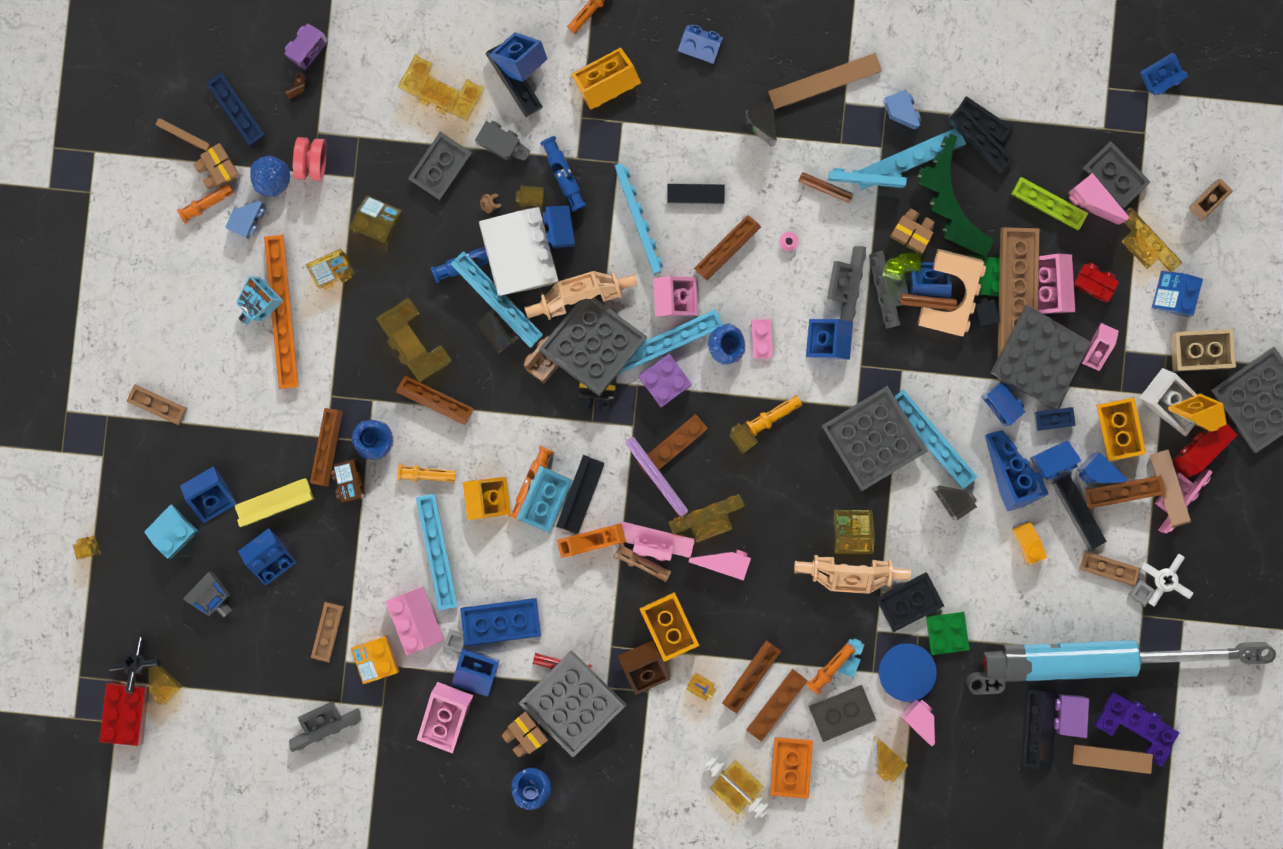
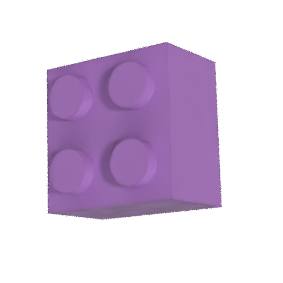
[638,353,692,408]

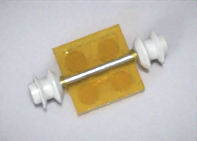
[705,756,769,818]

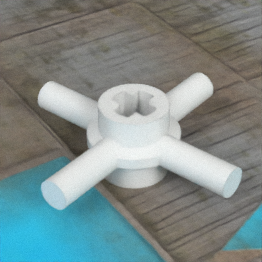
[1140,554,1193,607]

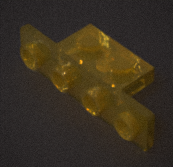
[1121,207,1182,272]
[669,495,744,543]

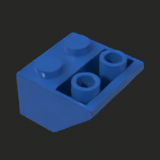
[543,206,575,249]
[1030,441,1081,480]
[238,528,297,585]
[451,648,500,697]

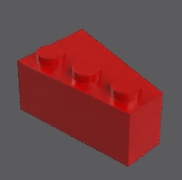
[1172,423,1237,478]

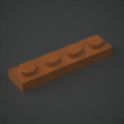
[694,215,761,281]
[396,376,474,425]
[310,408,343,486]
[637,414,708,478]
[1085,475,1166,509]
[722,641,781,714]
[746,668,808,742]

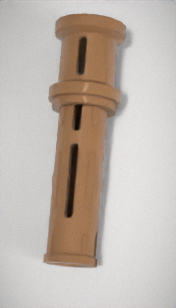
[613,543,671,582]

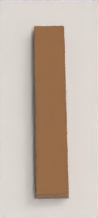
[768,53,882,110]

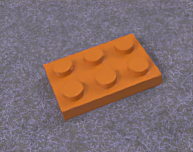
[770,737,813,799]

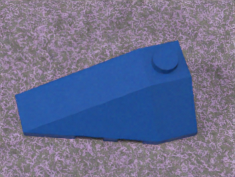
[985,430,1049,512]

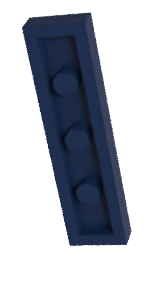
[206,72,266,147]

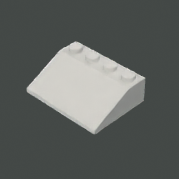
[479,207,558,296]

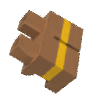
[193,143,241,189]
[890,209,935,255]
[502,711,548,757]

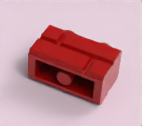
[1073,263,1119,303]

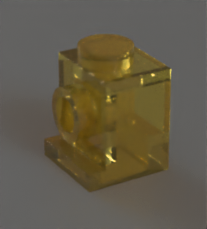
[73,536,100,560]

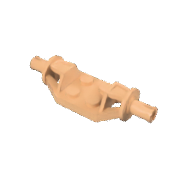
[525,271,638,320]
[794,555,911,594]

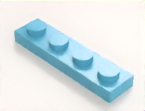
[828,168,907,188]

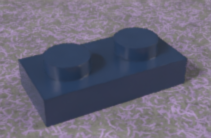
[1034,407,1076,431]

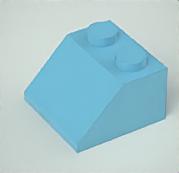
[144,504,199,559]

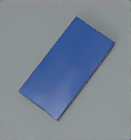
[460,598,541,646]

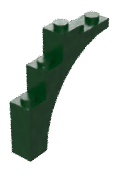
[917,134,994,257]

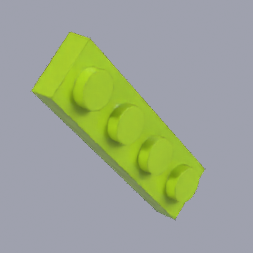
[1011,177,1088,231]

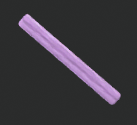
[626,437,688,517]

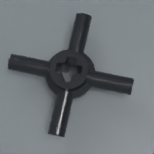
[109,638,161,694]

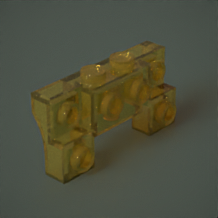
[398,54,485,122]
[376,297,452,382]

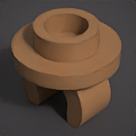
[480,194,501,213]

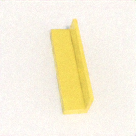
[235,478,314,527]

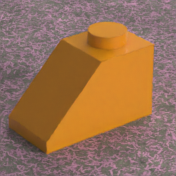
[1012,522,1047,565]

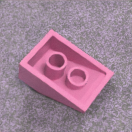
[1068,173,1129,225]
[417,682,474,753]

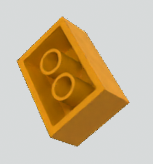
[640,592,699,662]

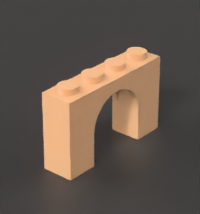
[917,249,986,336]

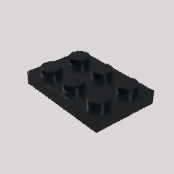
[875,572,944,633]

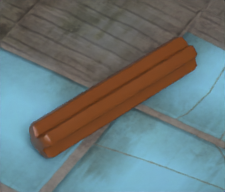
[798,172,853,203]
[900,294,957,310]

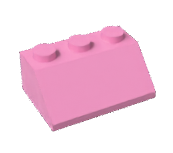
[1038,254,1075,314]
[385,587,444,655]

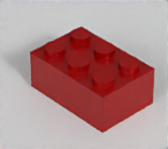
[100,682,149,746]

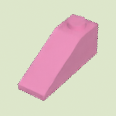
[688,550,751,580]

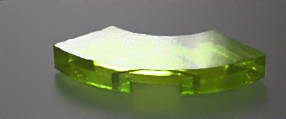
[882,253,921,280]

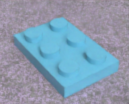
[516,466,573,533]

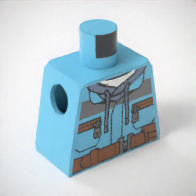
[237,276,283,324]

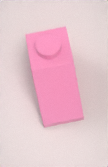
[1082,323,1119,371]

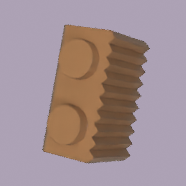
[1189,179,1233,220]

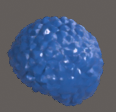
[250,156,291,197]
[708,323,745,365]
[352,420,394,460]
[511,768,552,810]

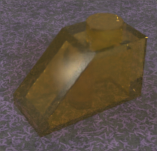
[149,666,183,705]

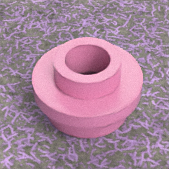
[779,232,798,251]

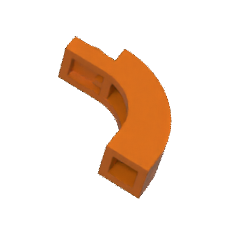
[557,523,626,559]

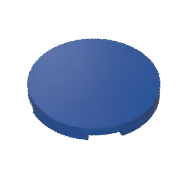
[878,643,937,702]

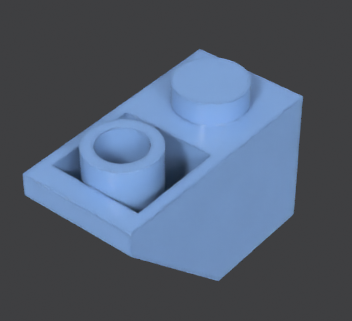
[883,90,921,130]
[225,201,265,239]

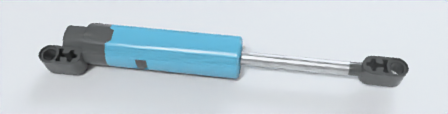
[966,640,1276,695]

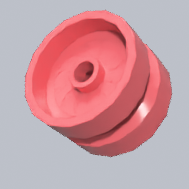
[293,137,327,182]

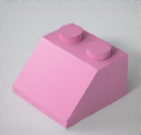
[654,276,698,317]
[900,700,935,746]

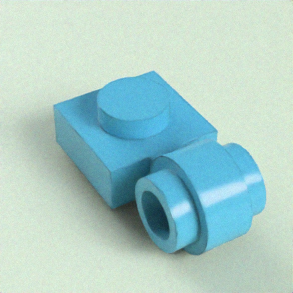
[837,639,864,677]

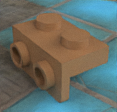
[524,336,558,383]

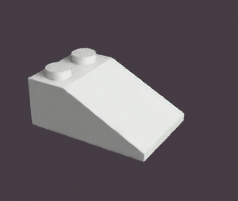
[1139,368,1197,436]

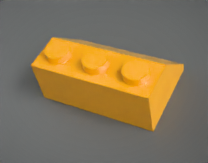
[571,48,641,110]
[1096,397,1146,461]

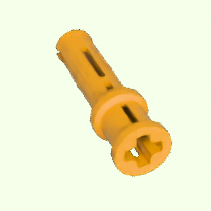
[746,395,802,437]
[397,463,456,483]

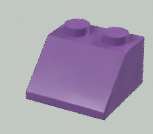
[284,23,328,71]
[1054,694,1089,738]

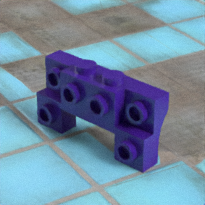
[1093,692,1180,767]

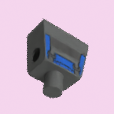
[183,571,232,618]

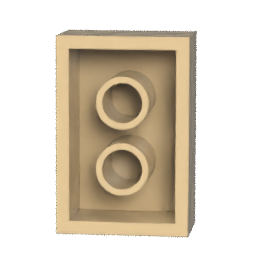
[1170,329,1236,372]

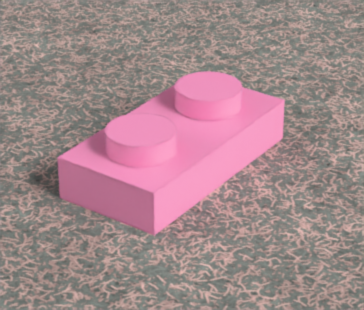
[751,319,773,359]

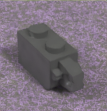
[475,120,531,161]

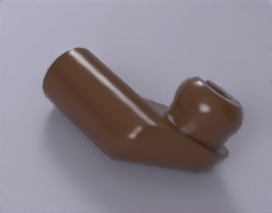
[285,73,308,99]

